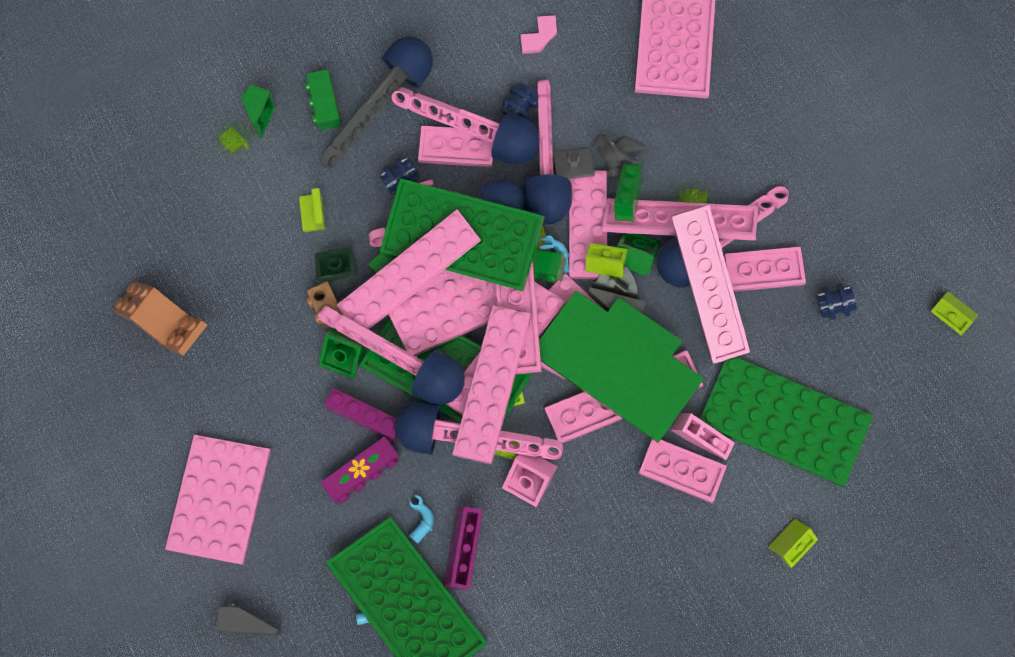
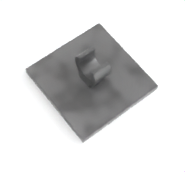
[553,148,595,179]

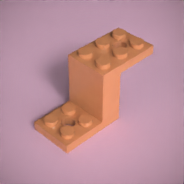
[112,281,207,356]

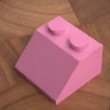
[502,454,558,507]

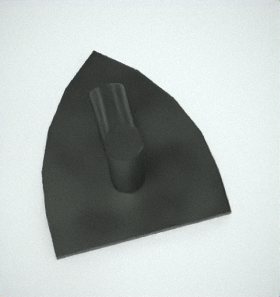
[592,264,638,299]

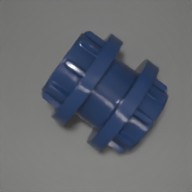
[501,83,538,119]
[380,157,420,195]
[817,283,857,320]

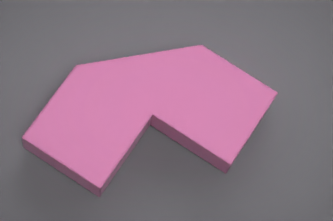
[521,15,557,54]

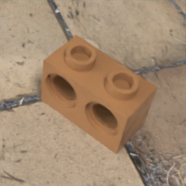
[306,281,343,329]

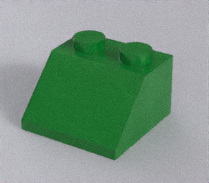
[242,84,276,138]
[618,233,661,276]
[318,327,367,379]

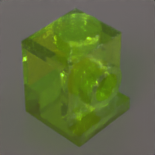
[679,188,709,203]

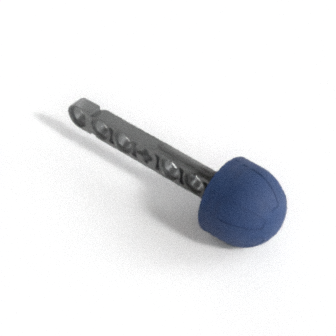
[321,37,433,168]

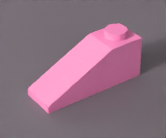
[671,413,735,460]

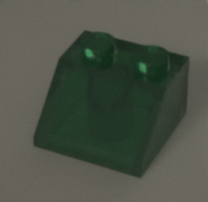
[315,246,358,283]

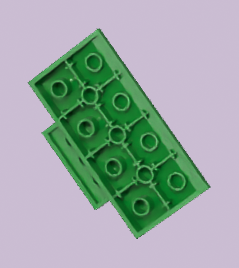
[539,291,704,443]

